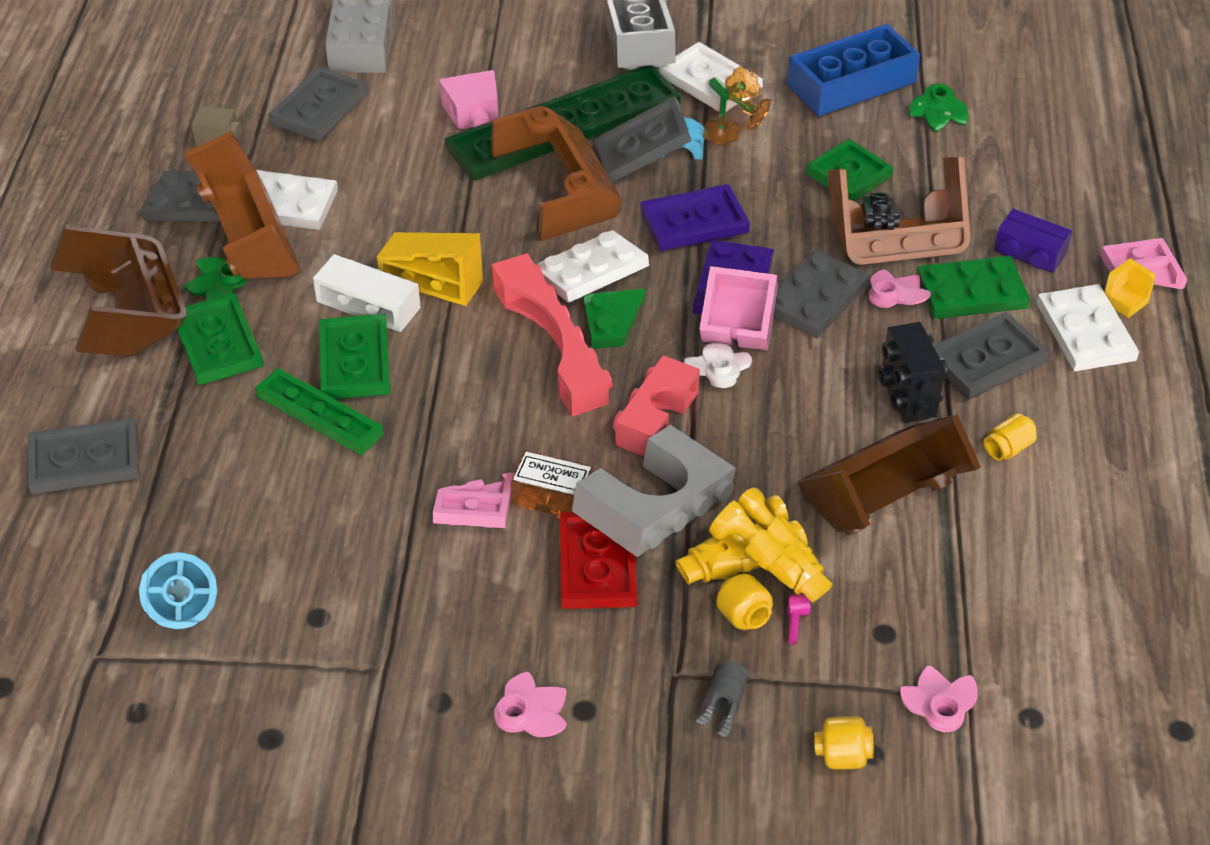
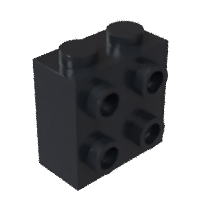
[878,321,948,423]

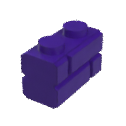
[994,208,1072,273]

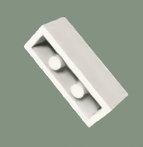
[313,254,421,332]

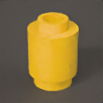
[983,413,1037,461]

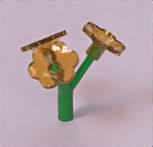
[703,67,772,146]

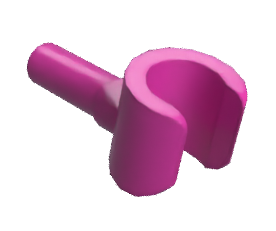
[787,593,810,645]

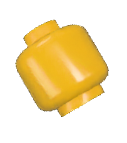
[716,574,773,630]
[815,716,874,770]

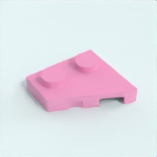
[433,473,514,528]

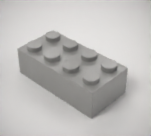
[326,0,396,73]
[603,0,676,69]

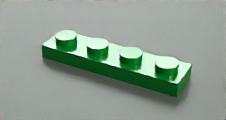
[255,368,384,456]

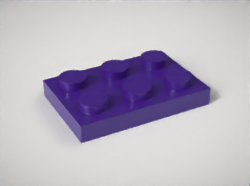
[640,184,750,251]
[693,240,774,315]

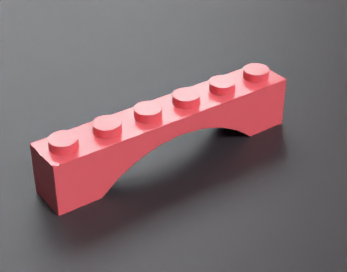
[491,253,613,416]

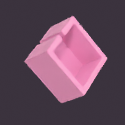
[700,266,778,351]

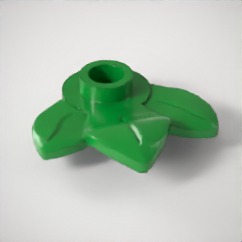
[909,83,968,133]
[184,257,249,300]

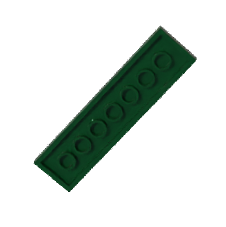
[444,65,681,181]

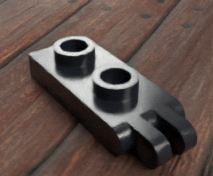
[862,193,900,230]

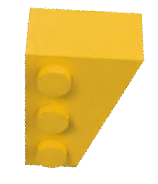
[377,232,483,306]

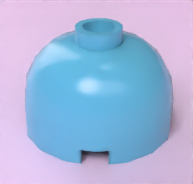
[139,552,218,629]

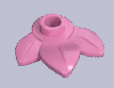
[869,269,931,308]
[900,666,978,732]
[494,672,567,737]

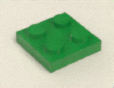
[806,138,894,201]

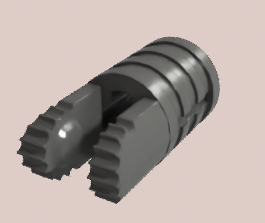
[696,661,749,737]

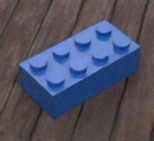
[787,23,920,116]

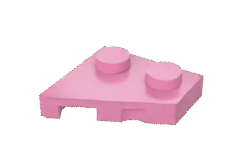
[1100,238,1187,289]

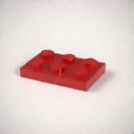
[560,512,637,609]

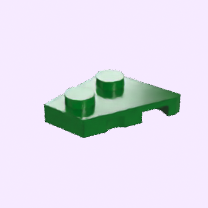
[583,288,646,349]

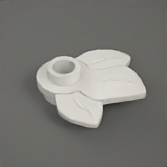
[684,342,752,388]

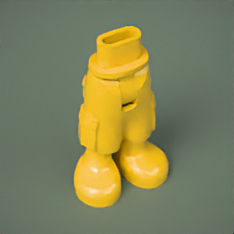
[709,487,833,603]
[675,495,808,584]

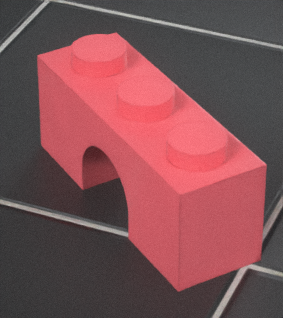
[612,355,700,457]

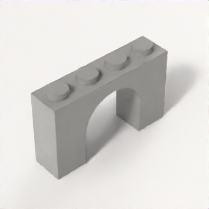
[572,425,736,557]

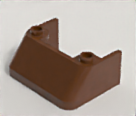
[50,225,187,357]
[797,414,981,536]

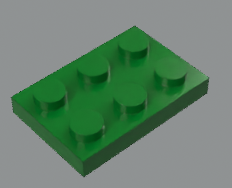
[916,256,1030,319]
[176,293,264,385]
[319,314,391,399]

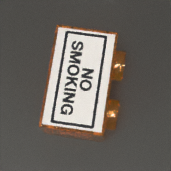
[511,450,593,517]

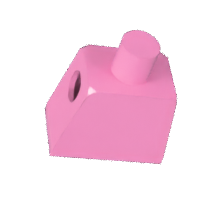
[439,70,499,129]

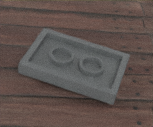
[268,66,369,141]
[595,96,692,183]
[139,170,220,222]
[773,249,870,339]
[935,312,1050,399]
[28,418,140,494]

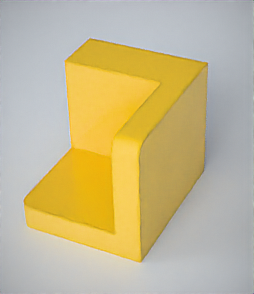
[1104,258,1156,318]

